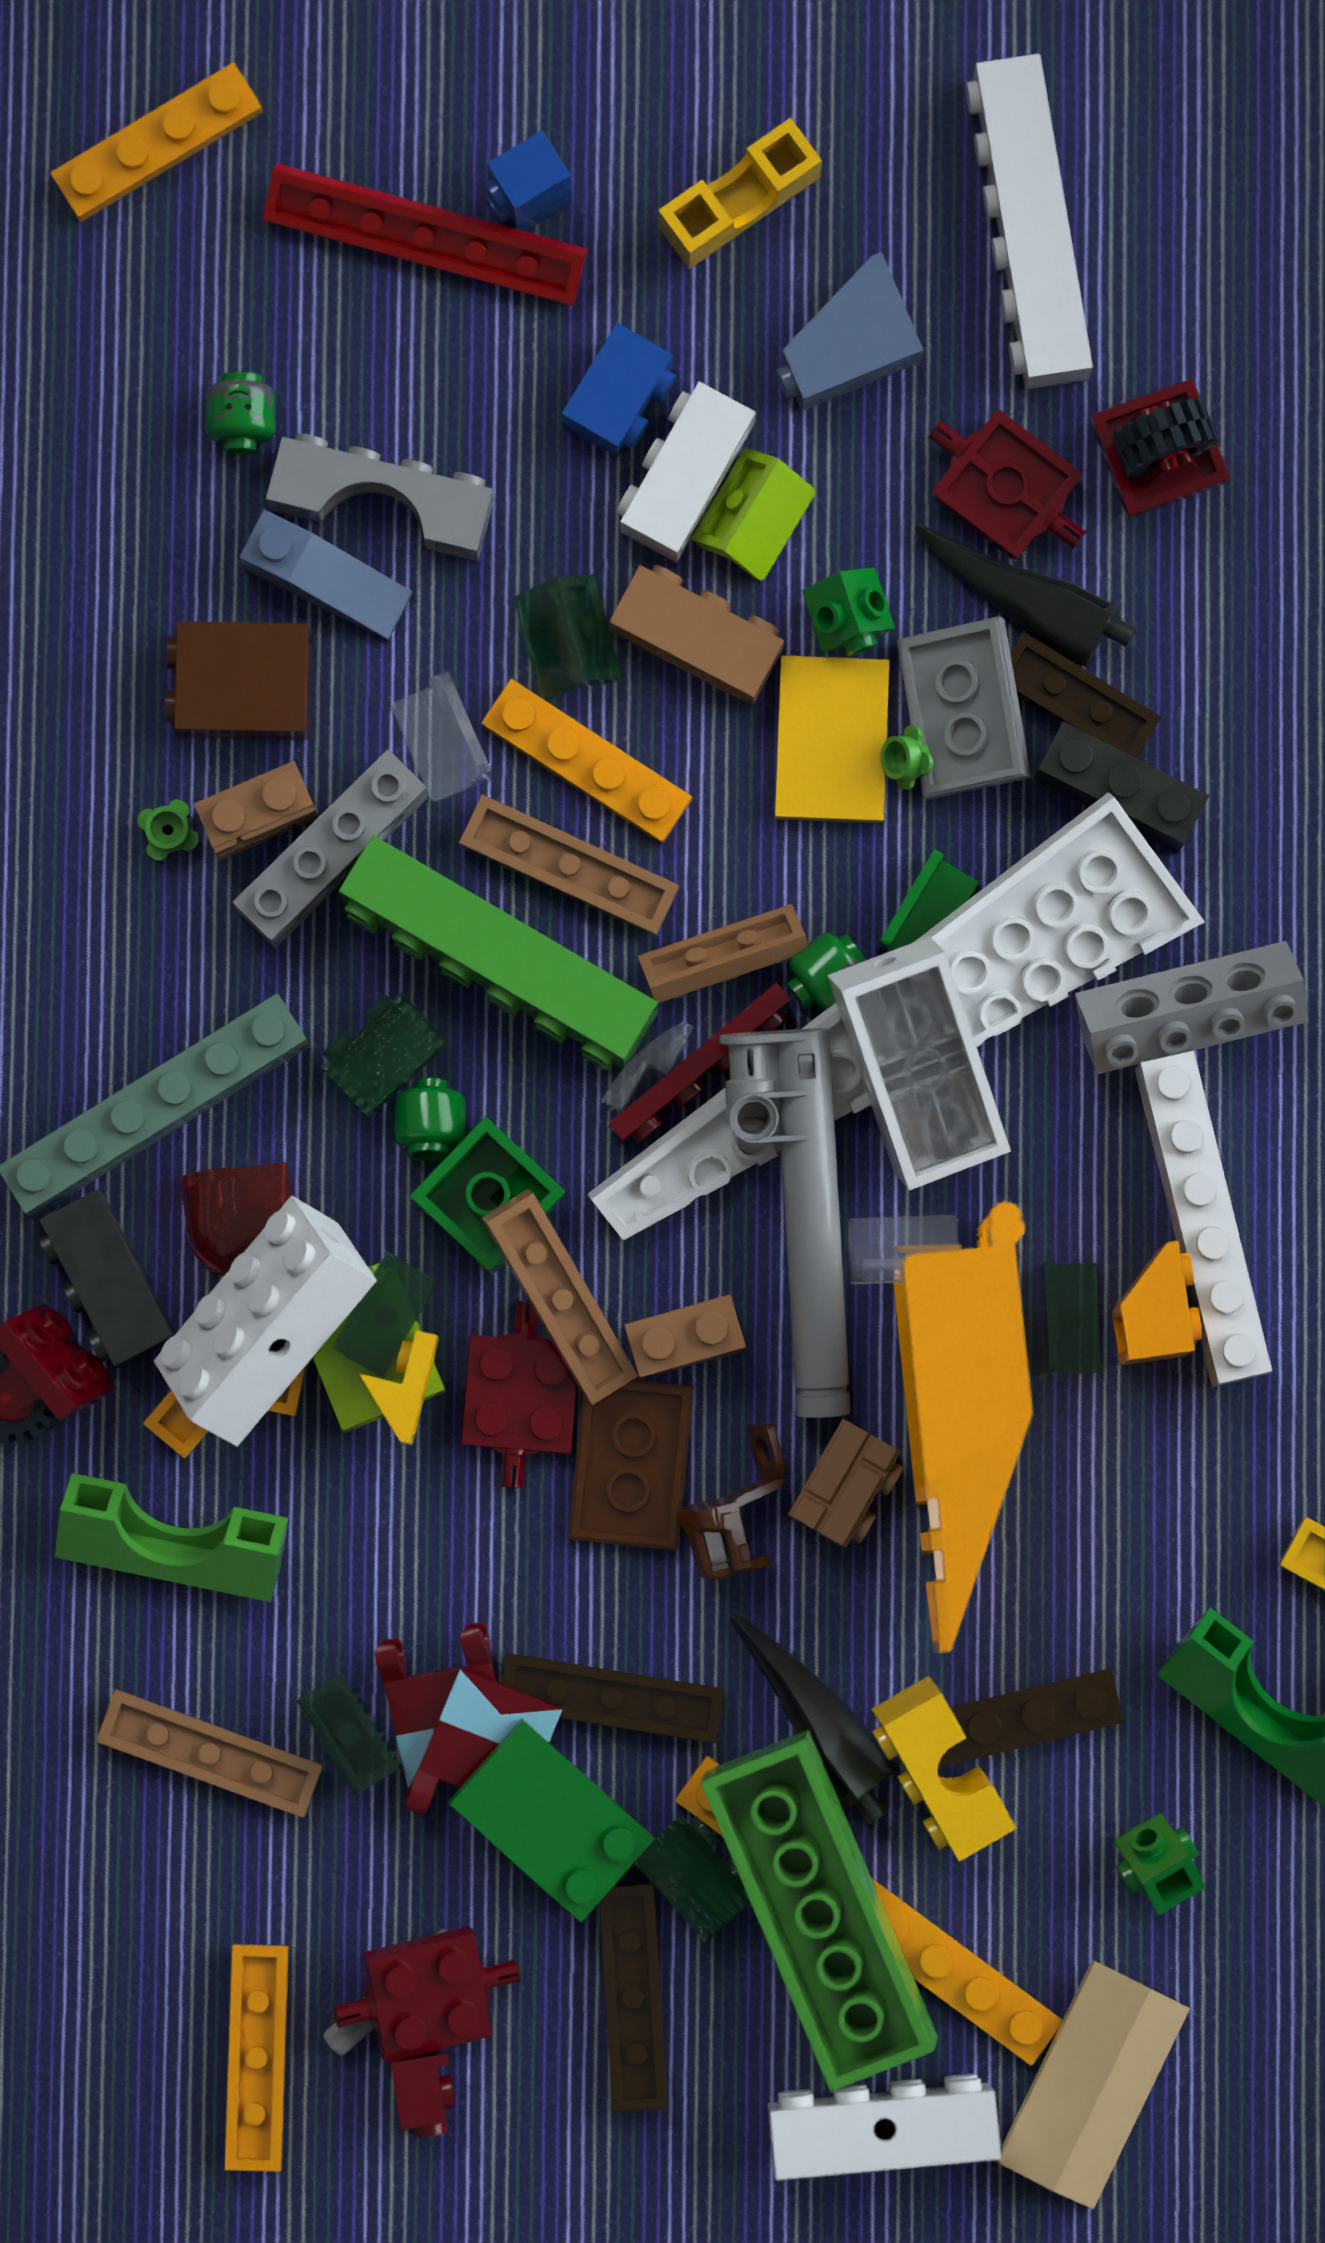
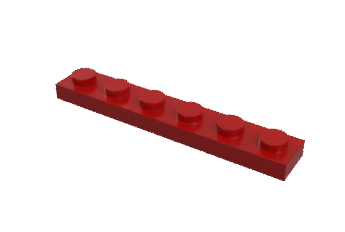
[262,163,588,305]

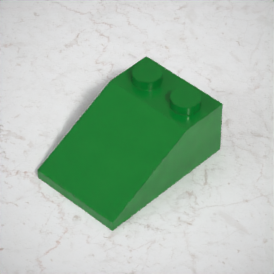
[448,1719,655,1922]

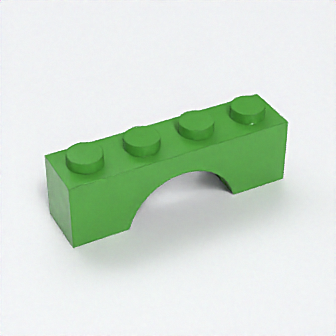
[55,1473,288,1602]

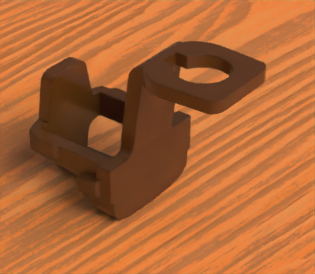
[677,1423,785,1580]

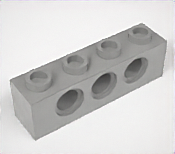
[232,749,429,949]
[1075,941,1309,1074]

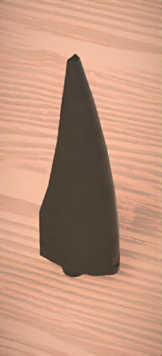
[914,523,1136,667]
[729,1613,899,1825]

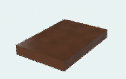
[568,1380,694,1551]

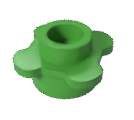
[881,725,933,789]
[137,800,199,861]

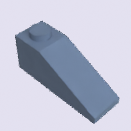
[239,510,413,641]

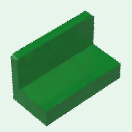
[877,849,979,954]

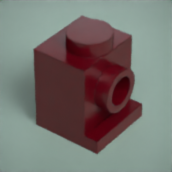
[391,2050,456,2138]

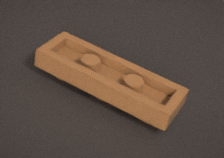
[638,904,809,1003]

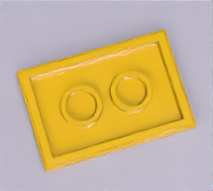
[775,655,889,823]

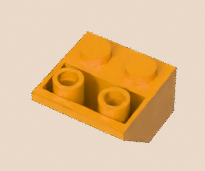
[1111,1241,1202,1366]

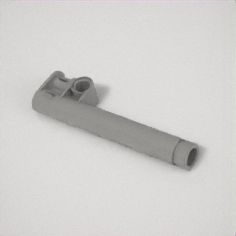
[720,1028,851,1418]

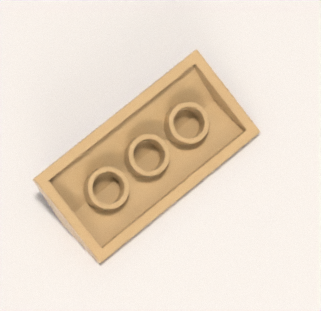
[995,1960,1190,2209]

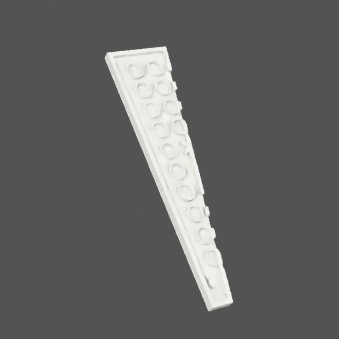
[588,792,1205,1240]

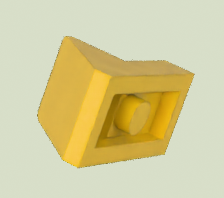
[360,1330,439,1446]

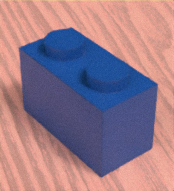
[484,130,572,232]
[562,322,677,458]

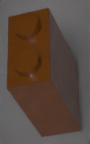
[165,621,311,740]

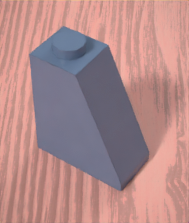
[776,252,923,411]

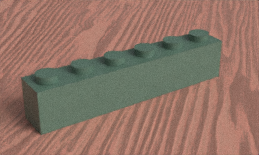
[0,993,310,1219]

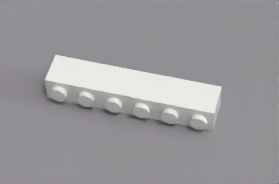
[966,53,1093,389]
[1135,1050,1272,1387]

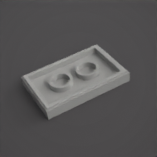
[897,616,1031,800]

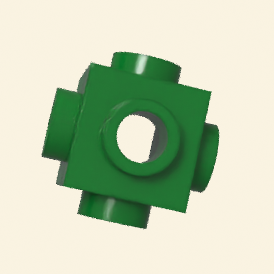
[802,567,895,656]
[1114,1813,1206,1916]

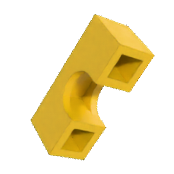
[658,117,822,269]
[871,1676,1017,1862]

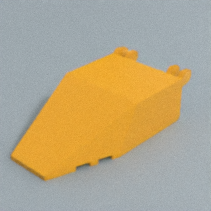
[893,1200,1033,1653]

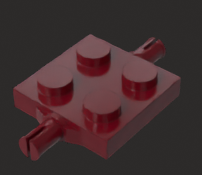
[927,409,1087,562]
[460,1301,577,1489]
[333,1926,521,2063]

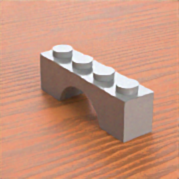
[266,433,494,561]

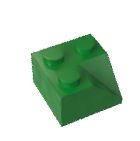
[410,1116,566,1276]

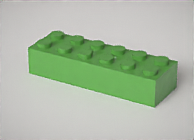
[339,835,658,1072]
[700,1729,938,2092]

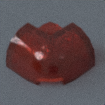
[180,1162,292,1277]

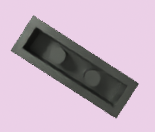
[1034,721,1209,853]
[37,1189,175,1369]

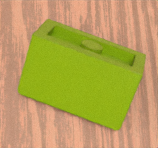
[691,448,816,581]

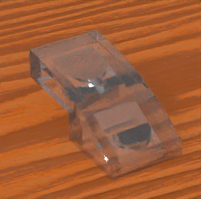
[601,1022,693,1115]

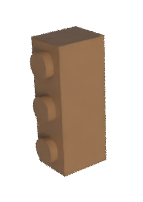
[609,565,784,707]

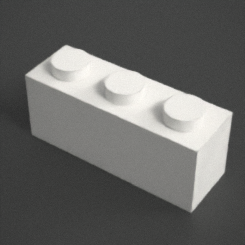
[616,381,756,563]

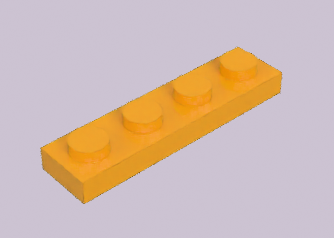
[50,62,263,223]
[481,679,692,844]
[225,1944,289,2172]

